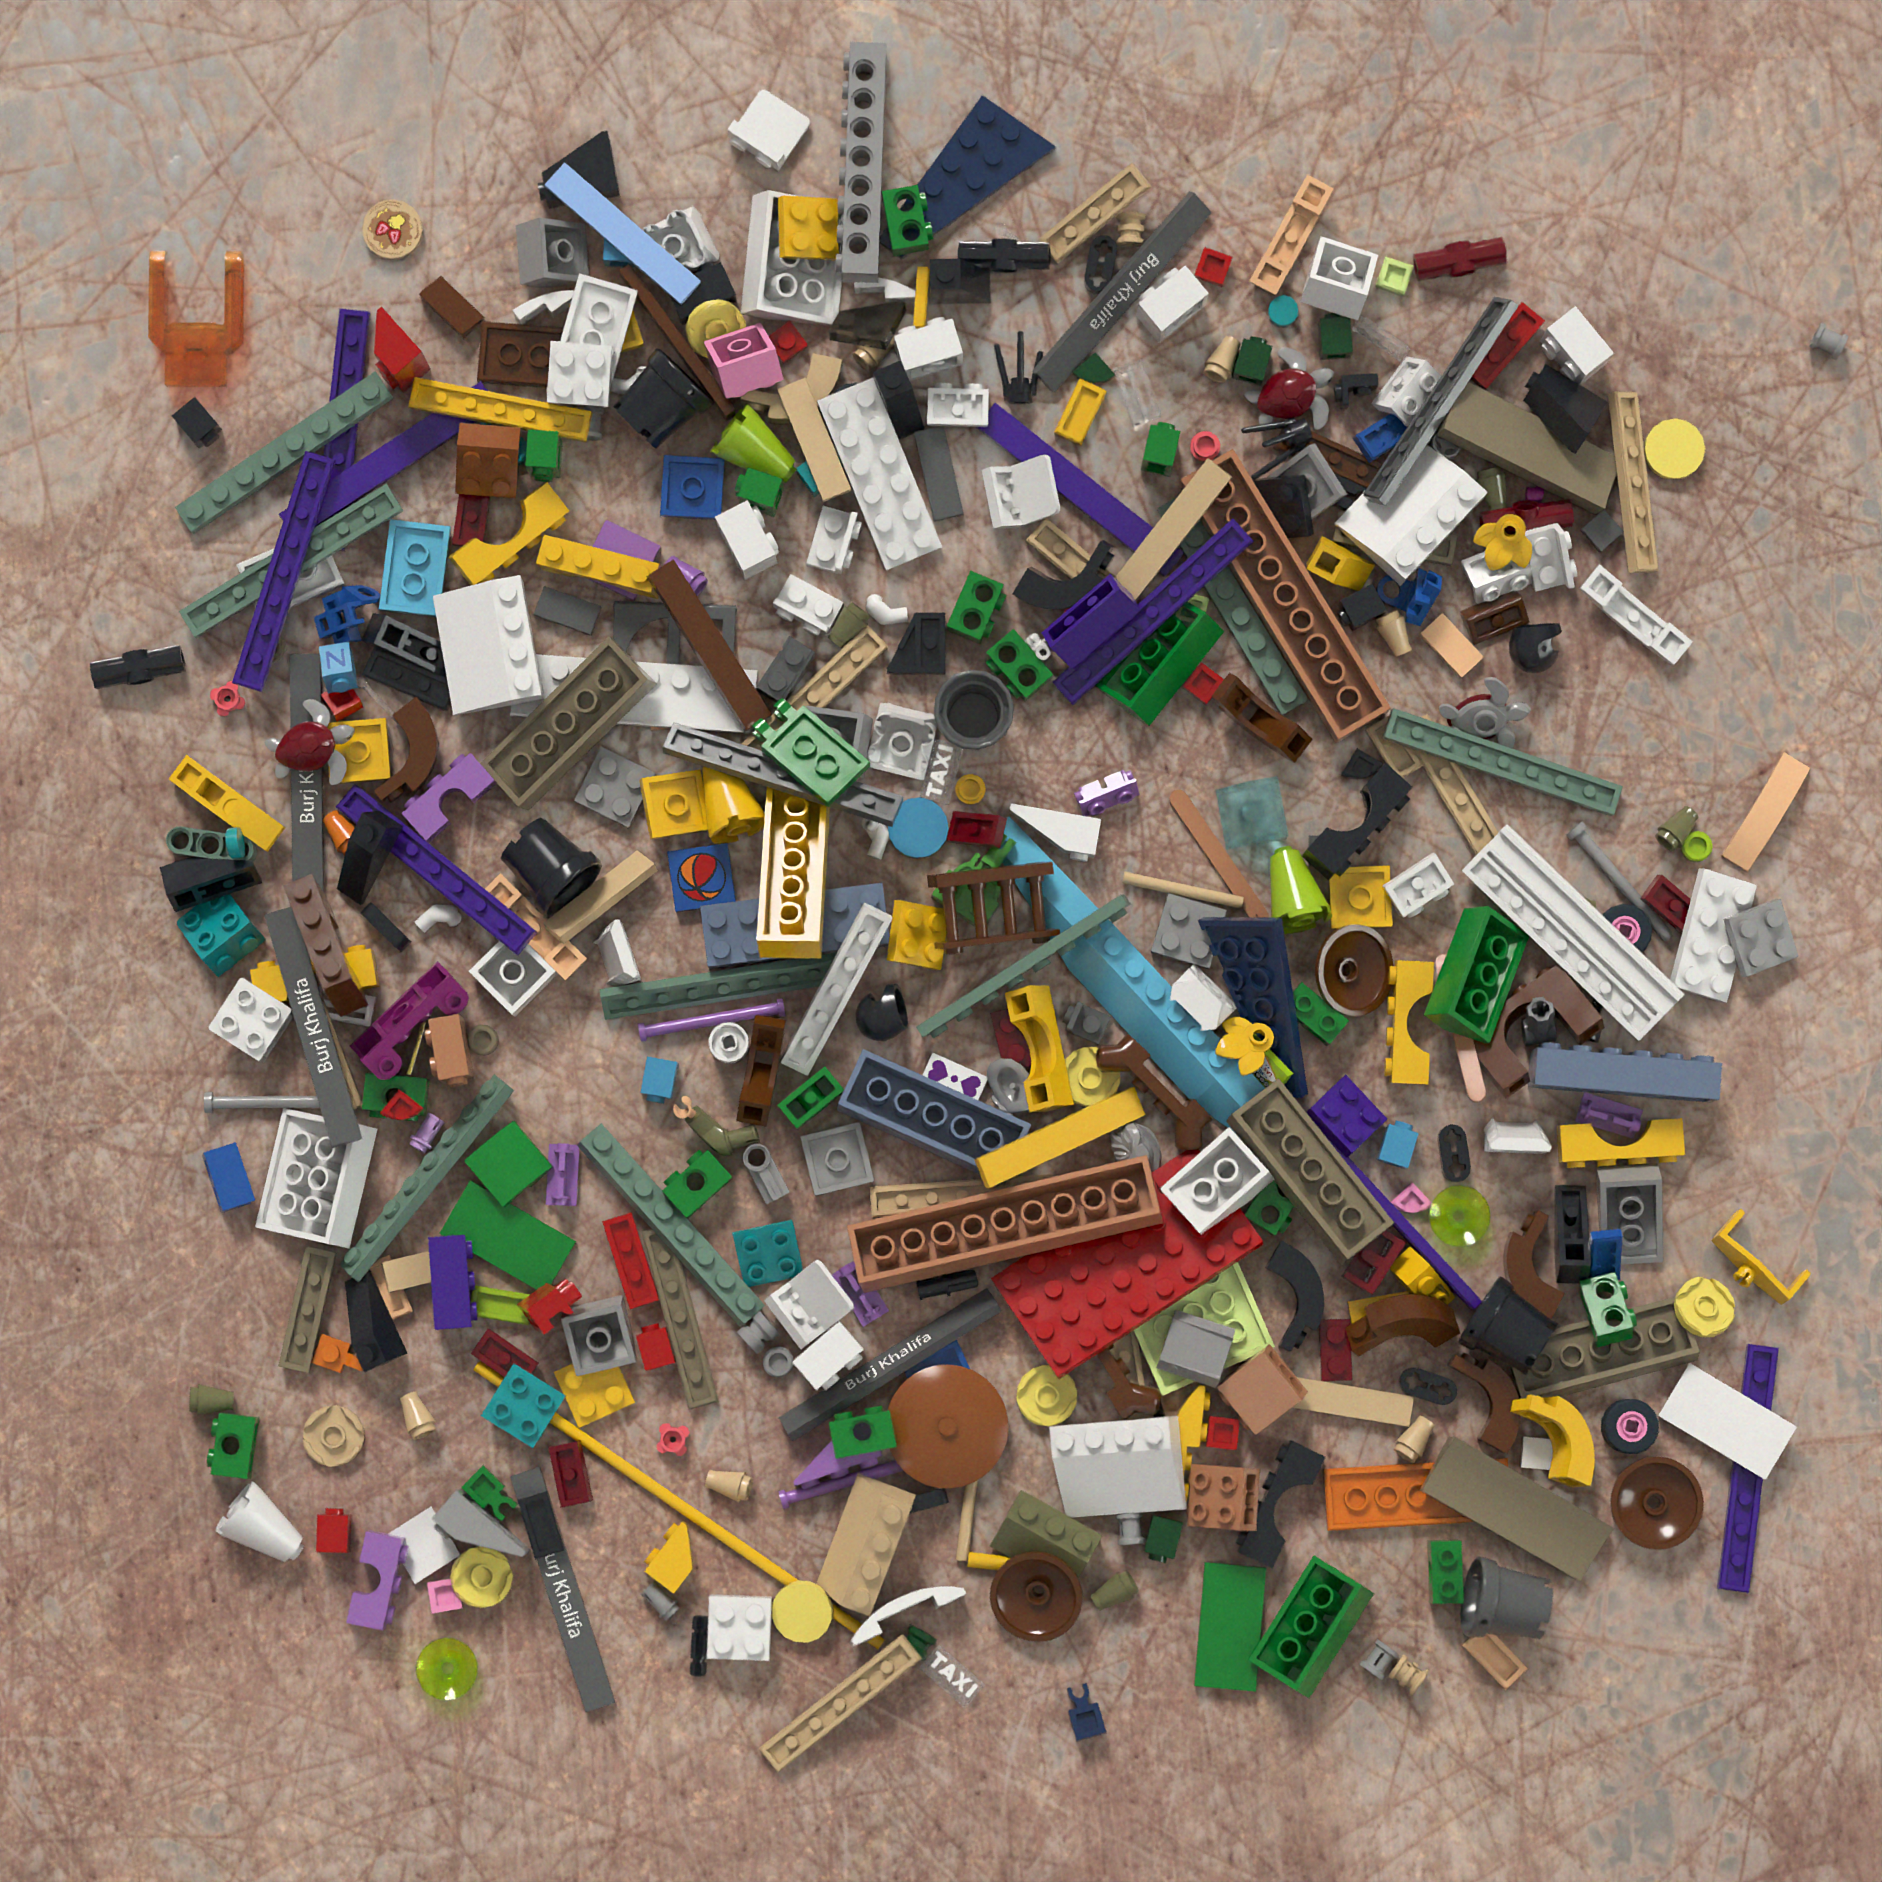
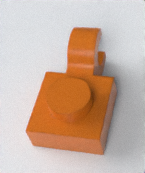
[311,1334,363,1373]

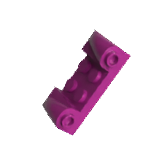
[350,961,469,1080]

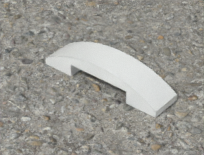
[1580,564,1693,665]
[850,1586,966,1648]

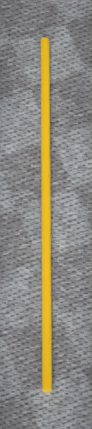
[473,1361,885,1649]

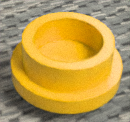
[955,774,986,805]

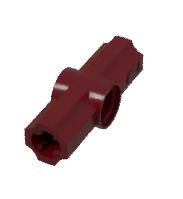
[1412,237,1507,281]
[1479,499,1574,535]

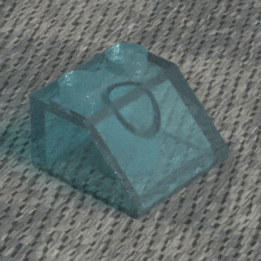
[1215,776,1288,850]

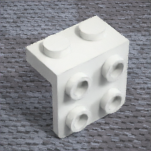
[727,90,810,171]
[982,455,1060,529]
[764,1260,854,1349]

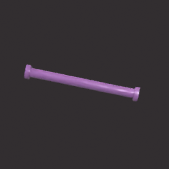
[638,998,786,1042]
[779,1461,904,1509]

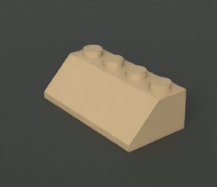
[816,1473,916,1616]

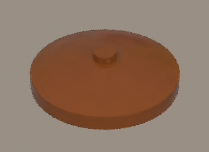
[887,1365,1009,1488]

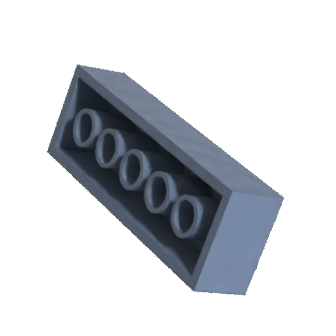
[700,883,889,969]
[1528,1043,1722,1103]
[837,1049,1031,1185]

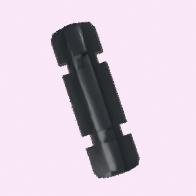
[690,1615,708,1677]

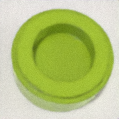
[1681,831,1713,862]

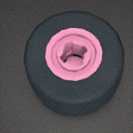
[1602,904,1652,952]
[1601,1399,1659,1454]

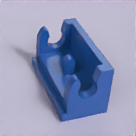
[202,1142,255,1213]

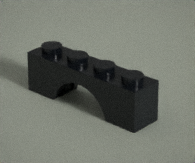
[1302,763,1413,880]
[1235,1440,1325,1569]

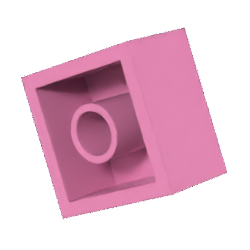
[703,323,784,399]

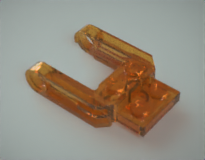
[148,251,244,387]

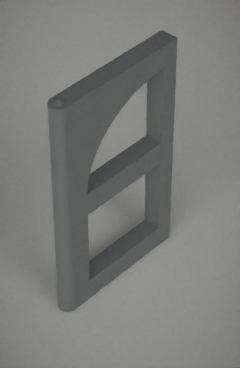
[613,601,737,665]

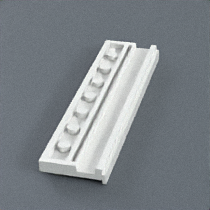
[510,654,758,734]
[1462,824,1685,1041]

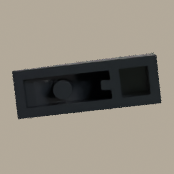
[362,613,447,678]
[337,811,403,905]
[160,858,262,913]
[1554,1185,1591,1284]
[345,1269,407,1373]

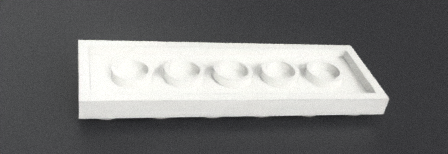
[817,378,942,570]

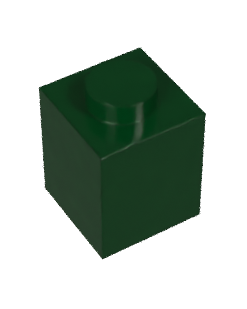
[1318,313,1353,360]
[1232,336,1273,386]
[1143,1514,1183,1563]

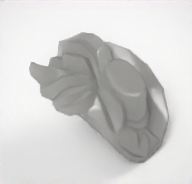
[987,1059,1029,1115]
[1110,1121,1162,1172]

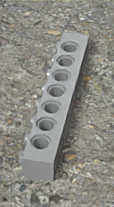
[836,42,886,283]

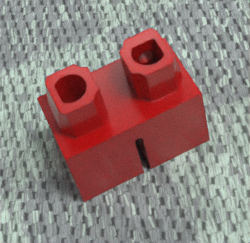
[517,1278,583,1334]

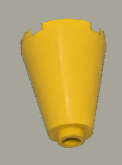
[702,767,765,844]

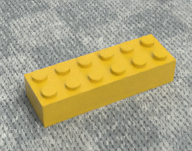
[757,787,830,958]

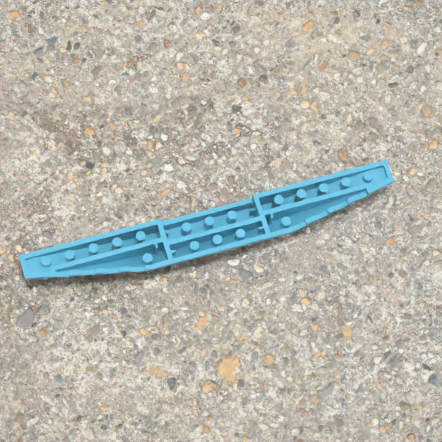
[999,816,1265,1134]

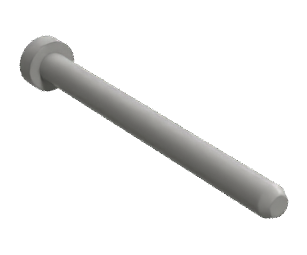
[1566,821,1673,941]
[204,1092,320,1113]

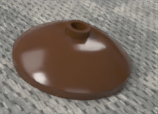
[1315,924,1394,1016]
[1610,1457,1704,1550]
[990,1551,1083,1642]

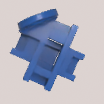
[1376,568,1442,626]
[314,585,380,644]

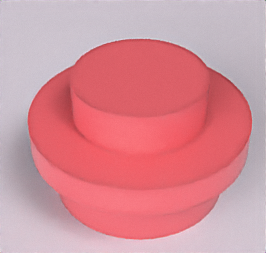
[1190,431,1220,462]

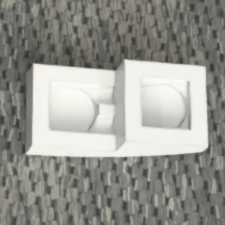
[854,277,915,304]
[513,290,574,324]

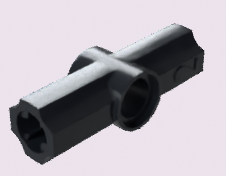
[958,238,1051,273]
[90,645,186,689]

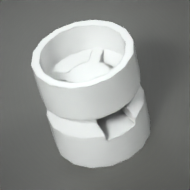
[709,1022,750,1064]

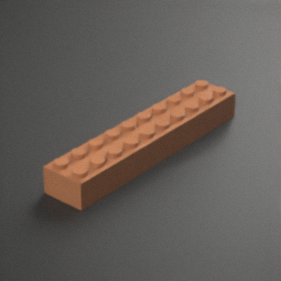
[1179,449,1391,743]
[847,1155,1163,1293]

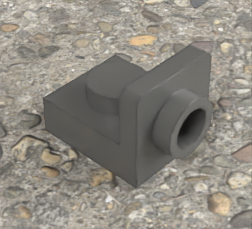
[1062,1001,1111,1045]

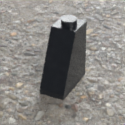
[538,130,620,209]
[930,259,991,305]
[873,360,925,440]
[1523,364,1607,454]

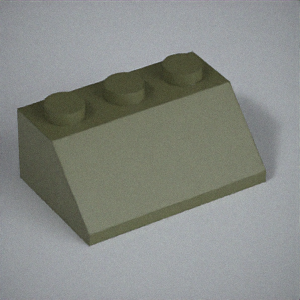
[990,1490,1103,1578]

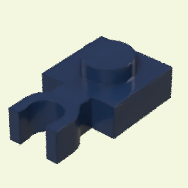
[1067,1683,1106,1742]

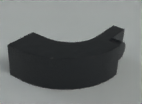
[1012,540,1115,609]
[1265,1241,1324,1352]

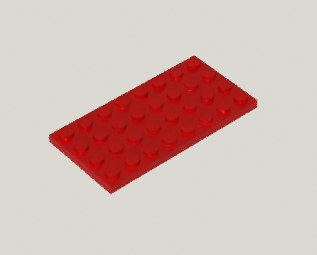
[991,1150,1264,1380]

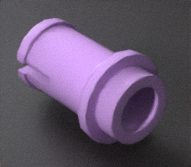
[409,1112,445,1154]

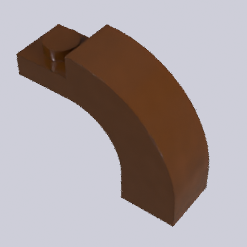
[1211,672,1313,763]
[374,697,438,803]
[736,1015,786,1127]
[1503,1210,1565,1319]
[1345,1294,1460,1356]
[1447,1352,1521,1454]

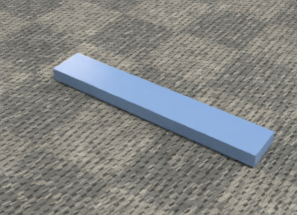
[544,162,701,305]

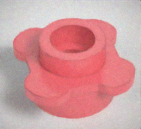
[210,681,245,717]
[657,1423,689,1456]

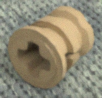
[1116,212,1146,247]
[1388,1654,1429,1696]

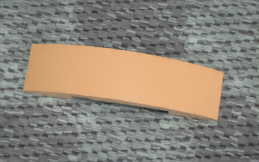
[1249,174,1334,296]
[1721,752,1810,872]
[485,873,587,981]

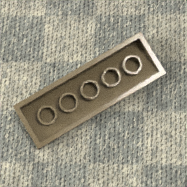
[1435,382,1617,515]
[480,637,657,811]
[1226,1078,1394,1265]
[1509,1297,1700,1399]
[1419,1437,1614,1582]

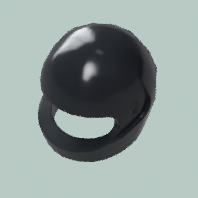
[1509,623,1562,673]
[855,984,908,1042]

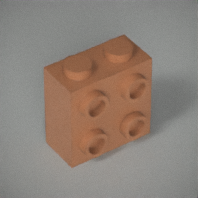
[424,1014,474,1088]
[1217,1344,1308,1435]
[1186,1464,1260,1531]

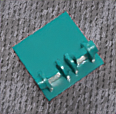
[732,1220,803,1287]
[481,1363,566,1448]

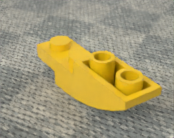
[169,755,286,852]
[1176,1385,1211,1502]

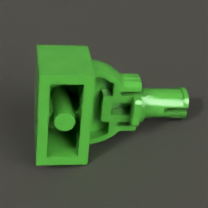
[931,834,1016,927]

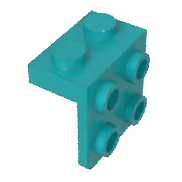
[177,894,266,977]

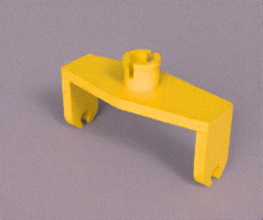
[1711,1208,1811,1305]

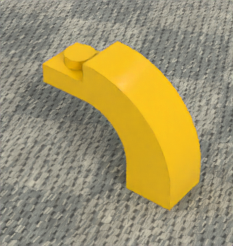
[1510,1395,1595,1488]

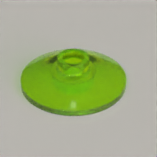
[1429,1185,1490,1247]
[416,1638,478,1700]

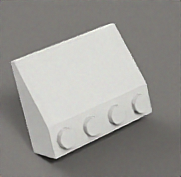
[741,190,844,326]
[1334,445,1488,586]
[433,575,544,715]
[255,1108,377,1249]
[1050,1416,1186,1517]

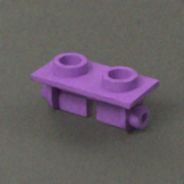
[1074,770,1140,817]
[1575,1092,1643,1139]
[546,1143,580,1206]
[831,1261,889,1327]

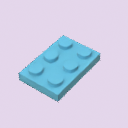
[379,519,451,617]

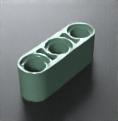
[166,826,257,862]

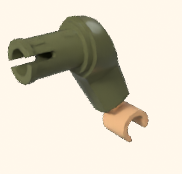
[673,1096,760,1156]

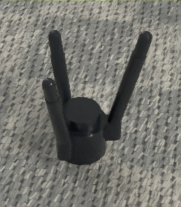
[994,331,1043,404]
[1241,418,1313,480]

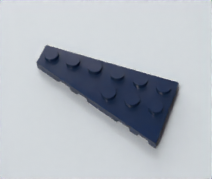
[880,95,1056,259]
[1198,917,1308,1098]

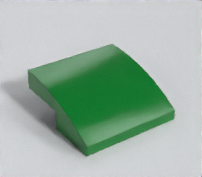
[464,1121,554,1207]

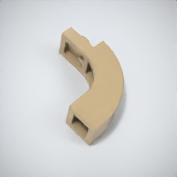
[741,353,843,424]

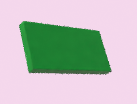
[439,1180,576,1290]
[1194,1562,1266,1692]

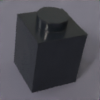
[172,397,222,448]
[1337,583,1387,631]

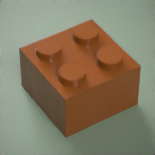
[455,423,521,498]

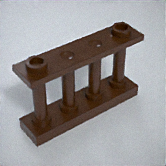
[927,862,1060,954]

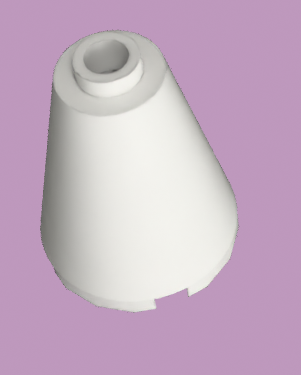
[215,1481,304,1562]

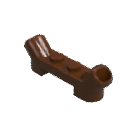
[1096,1034,1213,1150]
[1097,1344,1161,1420]

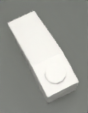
[1009,804,1101,862]

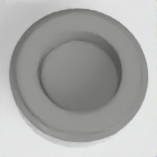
[763,1347,794,1377]

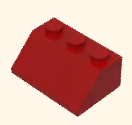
[374,306,431,393]

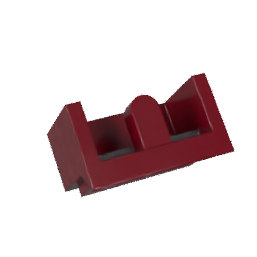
[1341,1230,1406,1295]

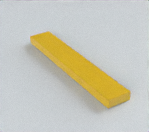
[408,377,593,443]
[974,1087,1145,1188]

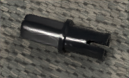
[916,1270,978,1300]

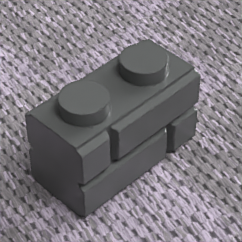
[756,636,816,703]

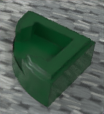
[1073,352,1115,383]

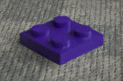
[1306,1074,1387,1158]

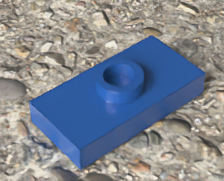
[1352,414,1407,463]
[1588,1229,1623,1280]

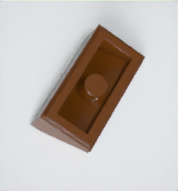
[419,276,485,339]
[1460,591,1530,645]

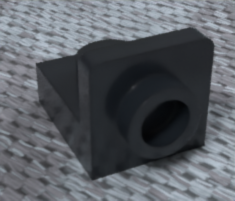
[1334,373,1378,410]

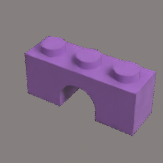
[401,753,497,843]
[346,1530,409,1630]

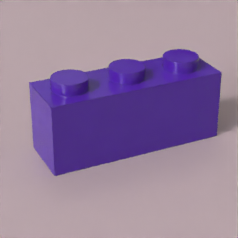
[1041,573,1141,669]
[428,1235,477,1330]

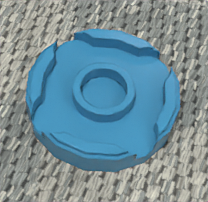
[888,797,949,859]

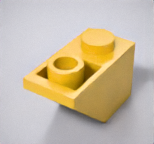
[1306,536,1375,591]
[1389,1246,1455,1305]
[644,1521,694,1594]

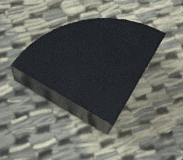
[1341,748,1383,779]

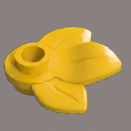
[1473,514,1533,571]
[1215,1017,1274,1076]

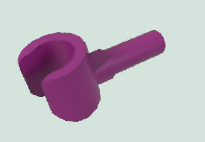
[1525,485,1544,503]

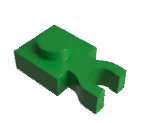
[461,1465,518,1521]

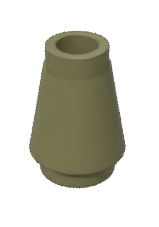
[1476,466,1507,510]
[828,602,870,648]
[1655,806,1699,851]
[189,1384,234,1415]
[1091,1570,1139,1611]

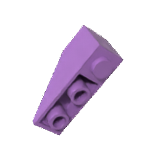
[793,1422,882,1489]

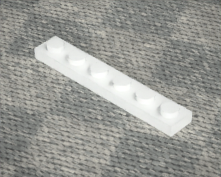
[780,903,892,1076]

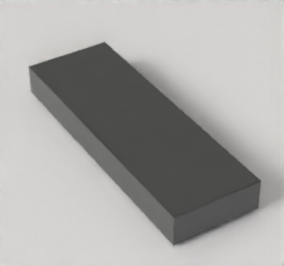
[914,426,963,522]

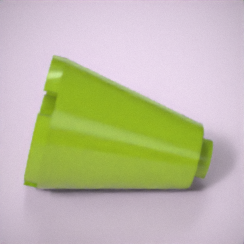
[710,403,796,483]
[1270,846,1332,934]

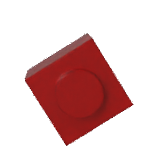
[636,1323,676,1371]
[316,1508,351,1553]

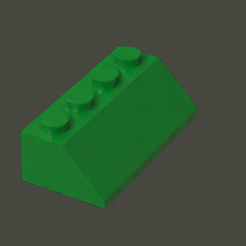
[1095,602,1225,726]
[1424,906,1529,1043]
[1249,1555,1374,1698]

